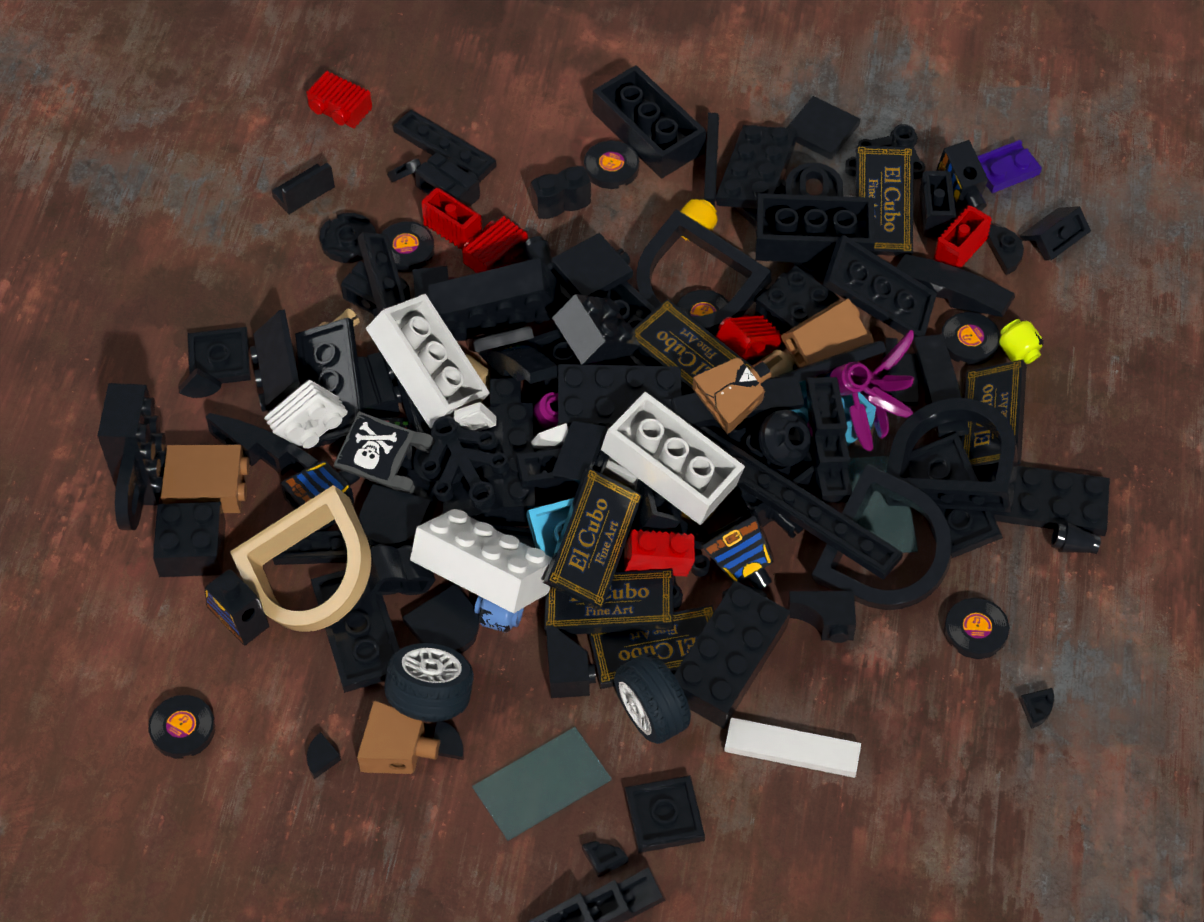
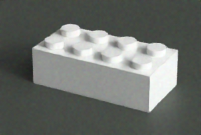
[366,294,490,429]
[601,392,745,525]
[410,509,552,613]

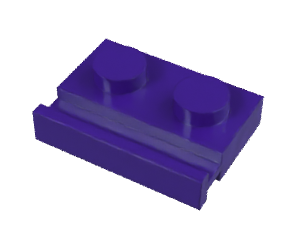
[977,140,1042,193]

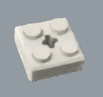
[264,380,348,449]

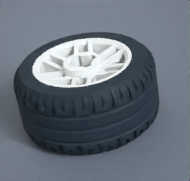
[384,643,474,722]
[614,653,691,744]

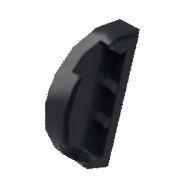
[986,225,1024,275]

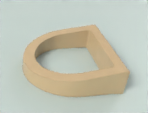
[230,485,371,632]

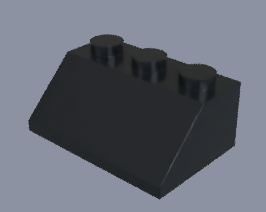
[250,309,300,413]

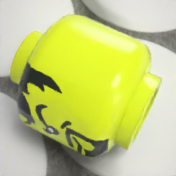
[999,319,1044,364]

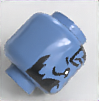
[474,596,524,632]

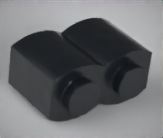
[531,166,591,219]
[368,544,436,595]

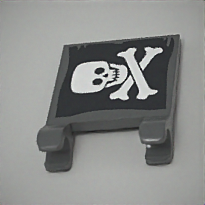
[334,412,434,495]

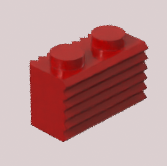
[306,70,372,129]
[421,187,483,252]
[934,206,992,269]
[462,215,528,273]
[715,315,782,361]
[624,529,695,577]

